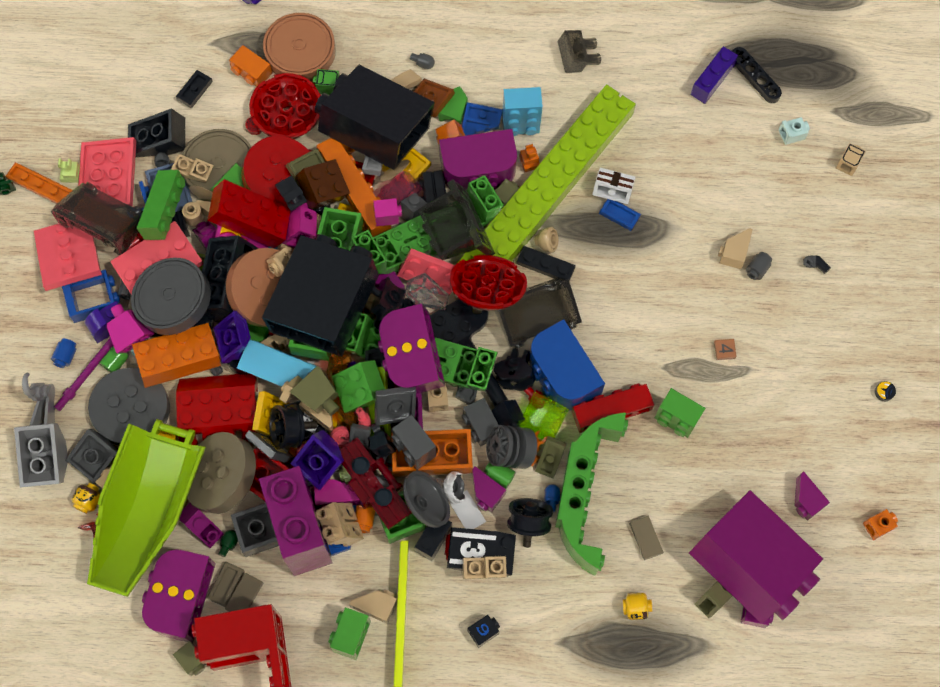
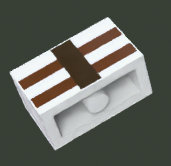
[592,167,635,204]

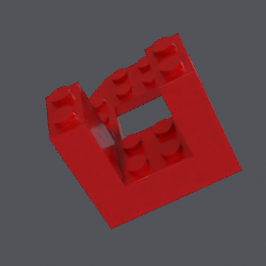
[192,604,292,687]

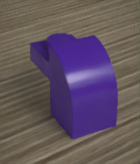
[85,301,118,344]

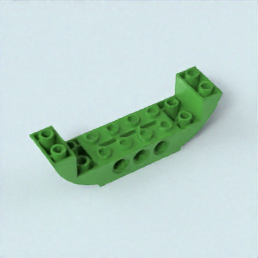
[351,175,504,274]
[345,313,498,391]
[555,413,628,576]

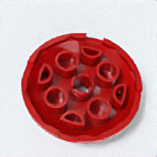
[249,73,321,139]
[449,255,527,310]

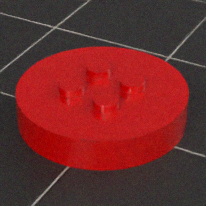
[241,136,310,206]

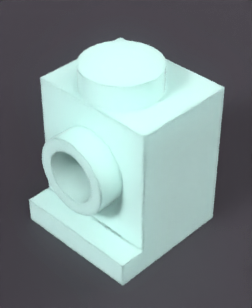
[779,117,810,145]

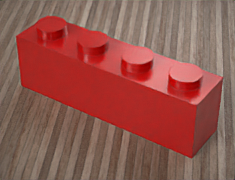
[572,383,654,433]

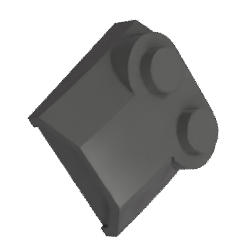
[65,429,118,484]

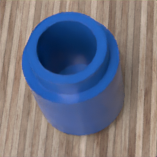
[51,338,77,368]

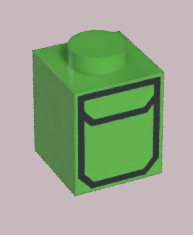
[313,69,340,95]

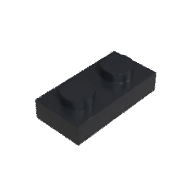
[176,70,213,108]

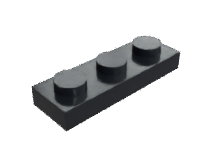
[517,246,576,284]

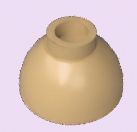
[534,227,558,253]

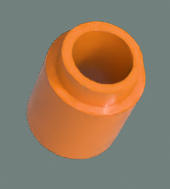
[354,504,376,533]

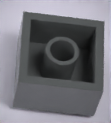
[392,415,436,470]
[231,503,279,557]

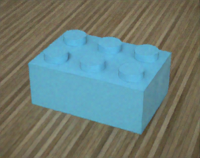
[502,87,543,136]

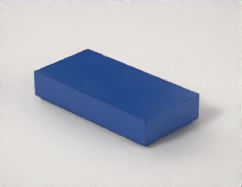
[599,199,641,231]

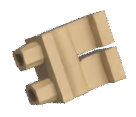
[316,502,364,547]

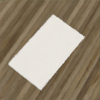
[449,490,486,529]

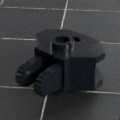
[493,348,535,391]

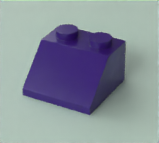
[290,430,344,490]

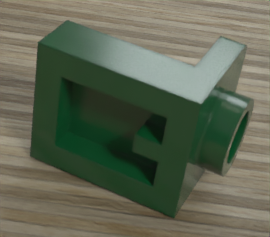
[0,172,16,195]

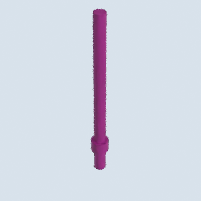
[54,337,113,411]

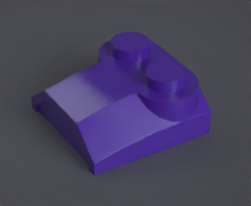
[213,311,251,363]

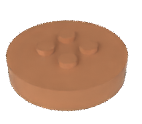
[263,13,336,81]
[226,248,282,327]

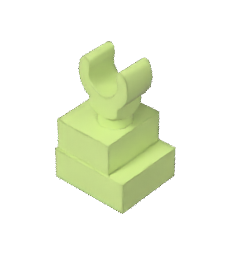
[58,158,80,183]

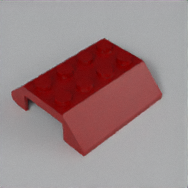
[176,374,259,445]

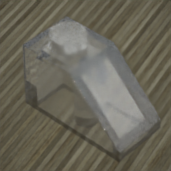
[405,273,449,310]

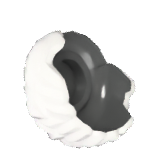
[442,471,466,504]

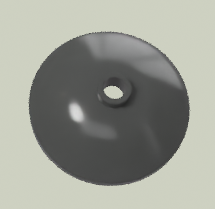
[403,471,450,528]

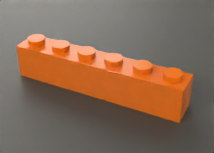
[316,138,391,237]

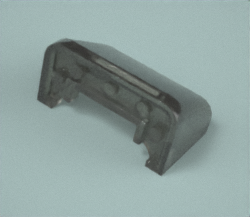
[51,182,143,255]
[494,277,582,348]

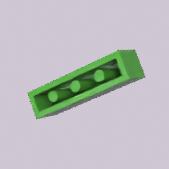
[137,170,185,240]

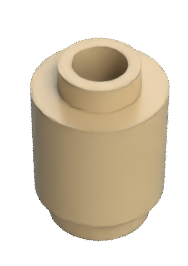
[182,202,204,227]

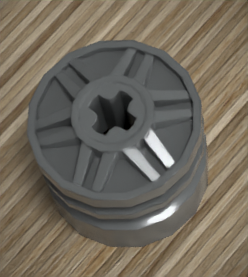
[486,425,537,469]

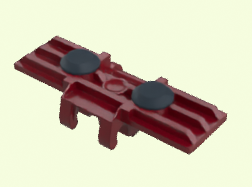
[340,437,412,530]

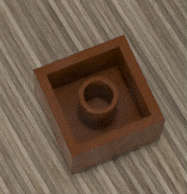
[295,159,350,210]

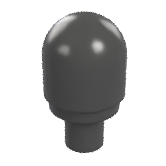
[410,53,435,69]

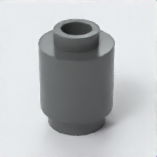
[746,252,772,280]

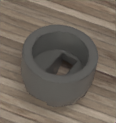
[155,152,170,167]

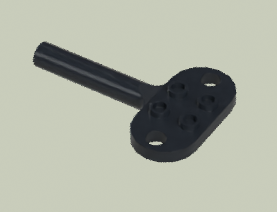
[430,299,508,407]

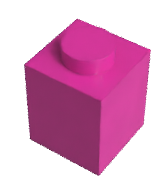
[374,198,402,226]

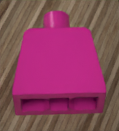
[282,202,317,248]
[107,304,155,354]

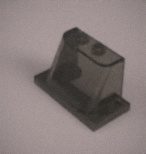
[418,179,495,260]

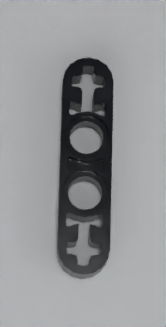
[732,47,782,103]

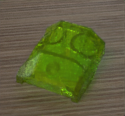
[519,391,569,439]

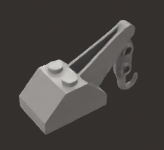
[14,372,68,488]

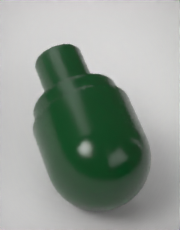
[218,530,238,557]

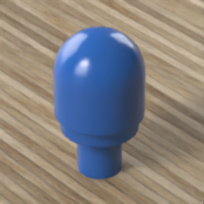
[544,484,560,512]

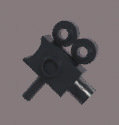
[370,277,417,330]

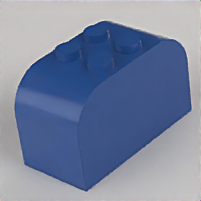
[529,320,605,411]

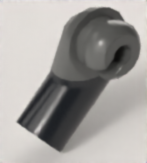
[803,255,831,274]

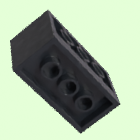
[202,235,259,325]

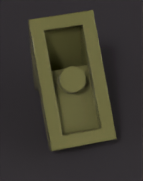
[535,436,567,479]

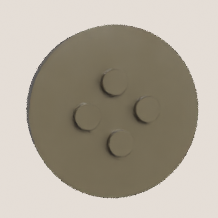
[182,129,251,191]
[187,432,256,514]

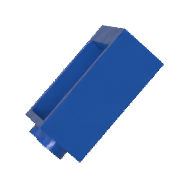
[62,269,120,323]

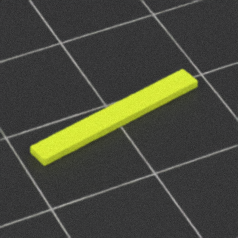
[394,541,409,687]

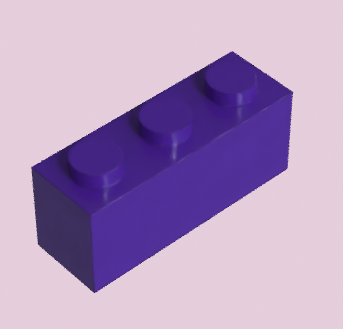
[690,46,738,104]

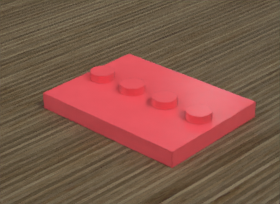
[78,137,136,209]
[34,217,102,291]
[110,221,204,295]

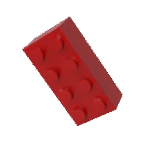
[207,179,290,248]

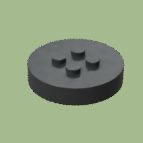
[131,258,211,335]
[88,368,170,446]

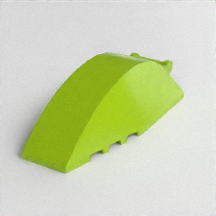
[87,419,206,597]

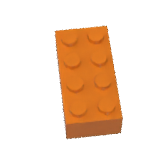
[132,323,221,388]
[391,429,473,477]

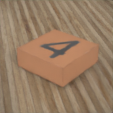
[714,339,737,360]

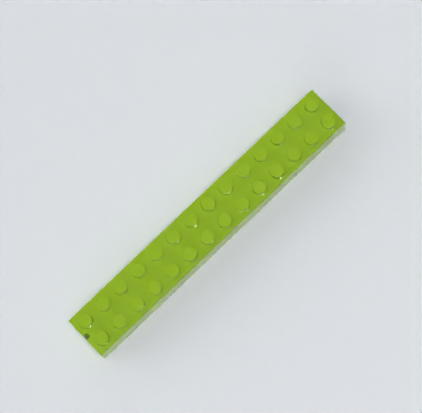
[457,84,636,263]

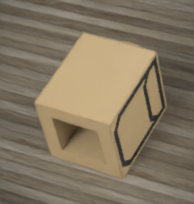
[836,143,866,176]

